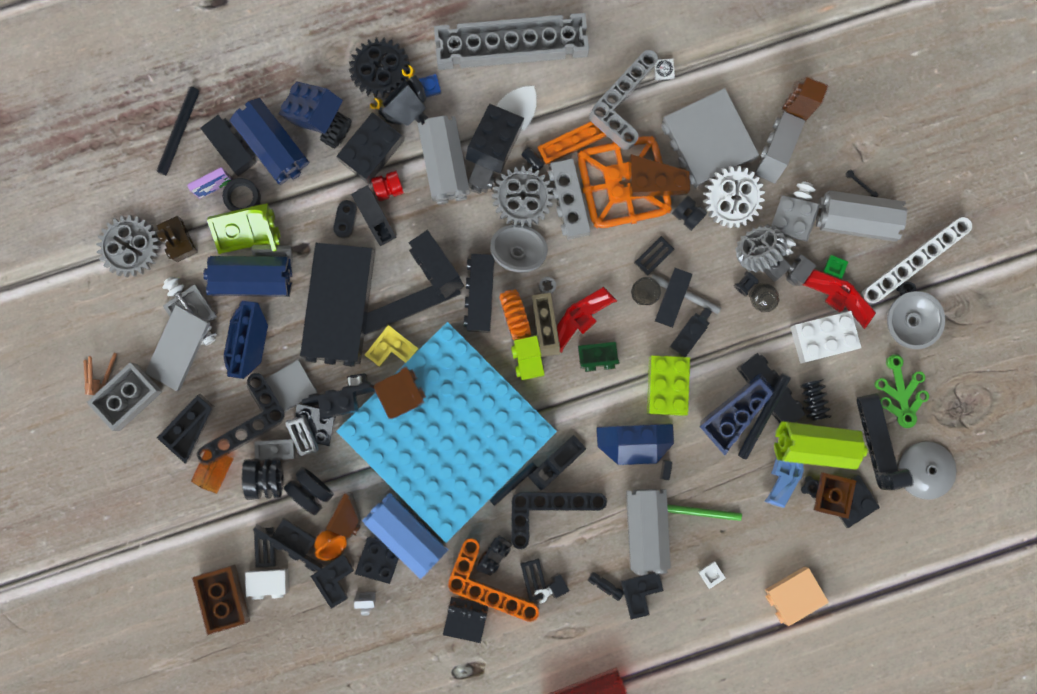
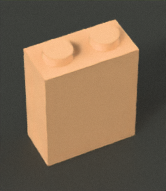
[765,566,829,626]

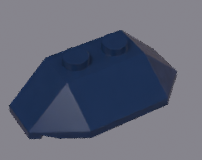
[223,301,268,379]
[596,424,674,465]

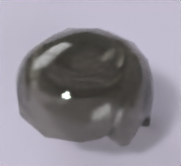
[631,277,661,306]
[749,283,779,313]

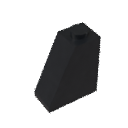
[351,185,397,246]

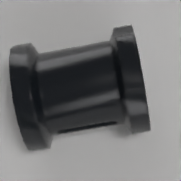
[734,271,759,296]

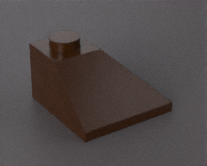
[326,492,361,538]

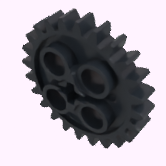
[349,38,410,98]

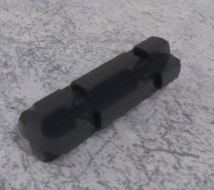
[588,572,624,601]

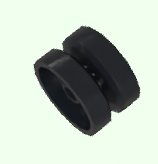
[283,467,334,516]

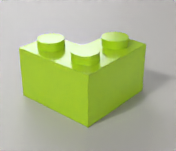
[511,336,545,381]

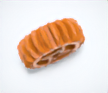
[500,289,531,340]

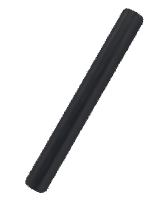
[156,86,200,176]
[738,373,791,460]

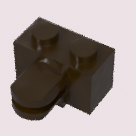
[156,216,198,262]

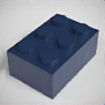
[278,81,343,134]

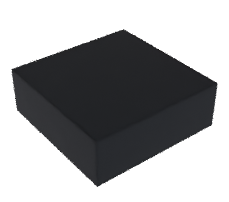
[660,460,673,481]

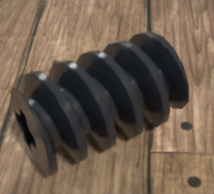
[800,379,832,421]

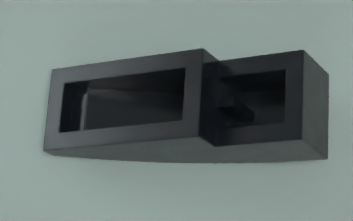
[528,435,586,491]

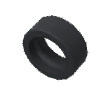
[222,178,261,211]

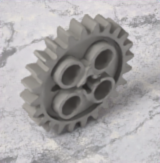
[492,166,554,228]
[96,215,161,278]

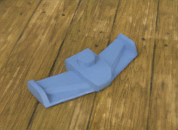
[764,458,804,508]

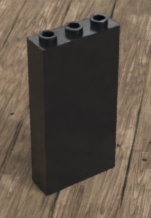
[300,242,375,367]

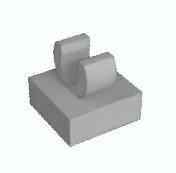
[354,592,376,616]

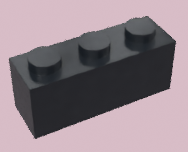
[200,115,256,177]

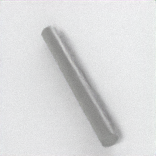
[650,274,721,314]

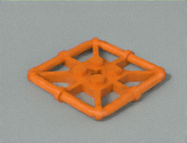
[578,136,672,229]

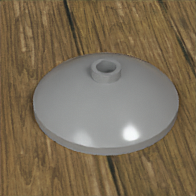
[490,225,548,272]
[887,291,945,349]
[898,442,956,499]

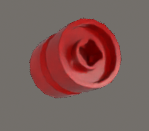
[371,170,404,202]

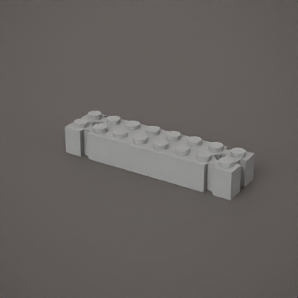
[434,13,589,70]

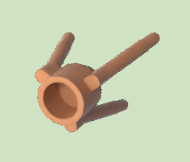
[83,353,117,395]

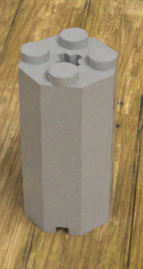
[418,116,470,205]
[816,190,907,242]
[626,489,671,575]

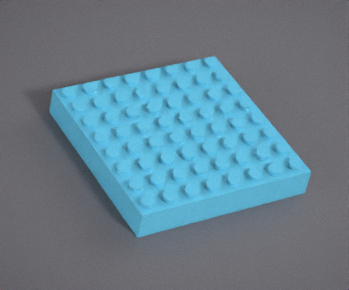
[336,322,557,543]

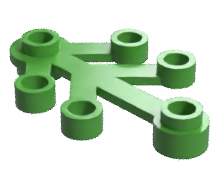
[874,354,929,428]

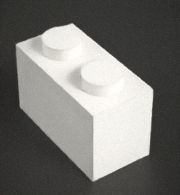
[245,569,289,600]

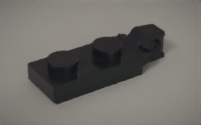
[669,308,712,357]

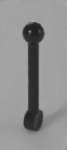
[846,170,878,197]

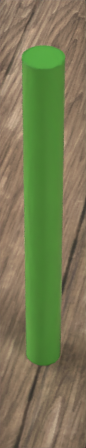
[667,504,742,521]

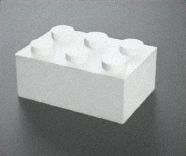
[790,311,861,364]

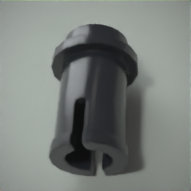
[521,147,545,171]

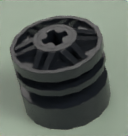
[242,458,284,500]

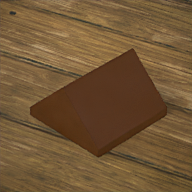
[813,472,856,519]

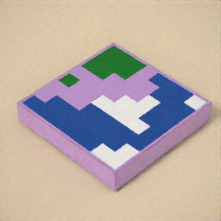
[187,168,232,199]

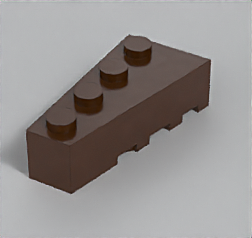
[782,77,829,122]

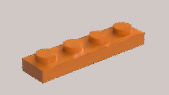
[537,122,611,165]

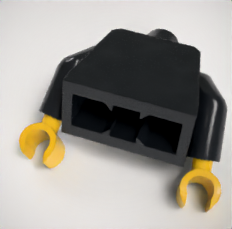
[370,65,428,126]

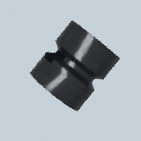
[671,195,708,231]

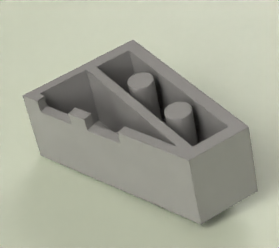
[754,111,805,184]

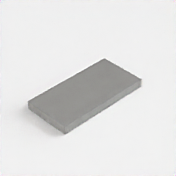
[145,305,210,391]

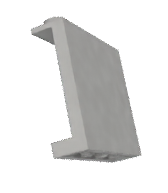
[661,88,759,188]

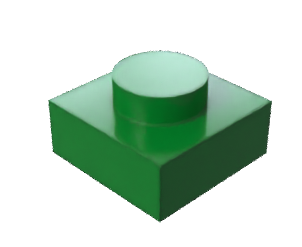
[823,255,848,279]

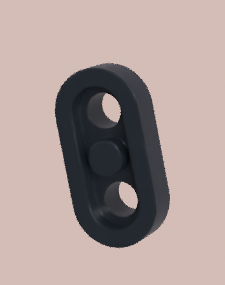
[333,200,357,239]

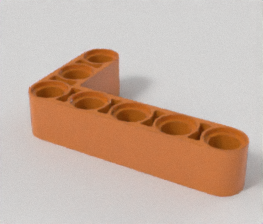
[448,537,539,622]

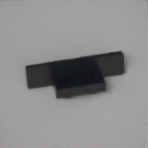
[302,382,375,419]
[253,518,322,572]

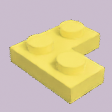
[365,325,419,367]

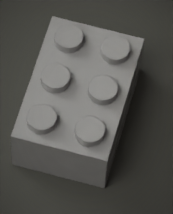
[87,362,163,431]

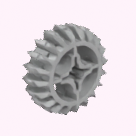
[735,224,788,273]

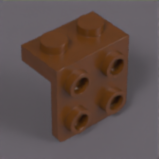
[374,367,426,419]

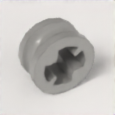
[539,277,556,294]

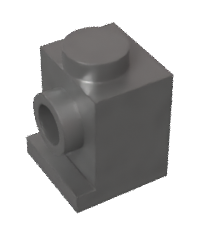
[786,254,816,286]

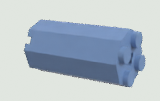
[362,493,449,579]

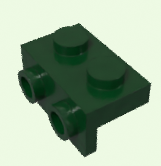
[578,342,620,372]

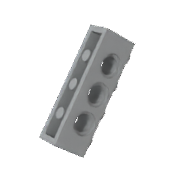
[548,158,591,240]

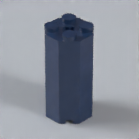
[230,98,310,185]
[203,256,292,297]

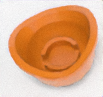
[314,530,347,561]

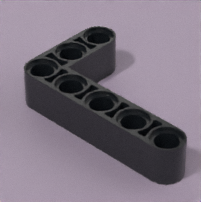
[197,373,285,465]
[857,393,913,491]
[511,492,607,550]

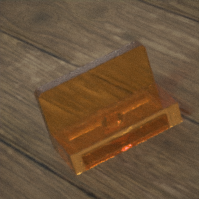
[191,451,234,494]

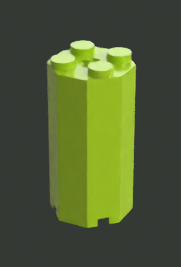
[774,421,868,469]

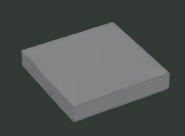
[265,360,318,412]

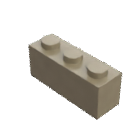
[532,293,560,357]

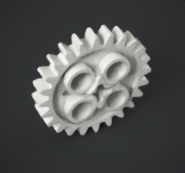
[703,166,765,228]

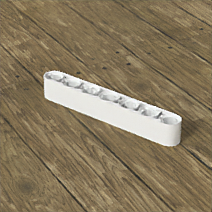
[860,217,972,305]

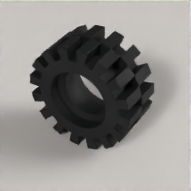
[320,111,352,149]

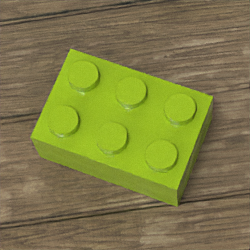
[647,356,690,416]

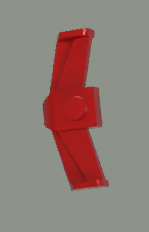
[802,269,876,329]
[556,287,617,353]

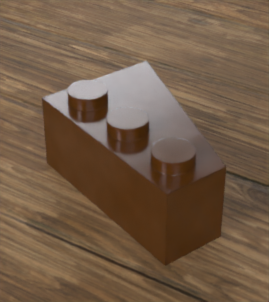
[628,154,690,197]

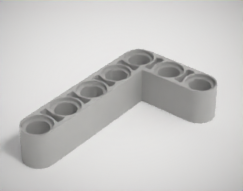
[589,50,658,150]

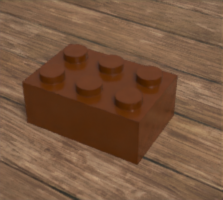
[192,565,250,635]

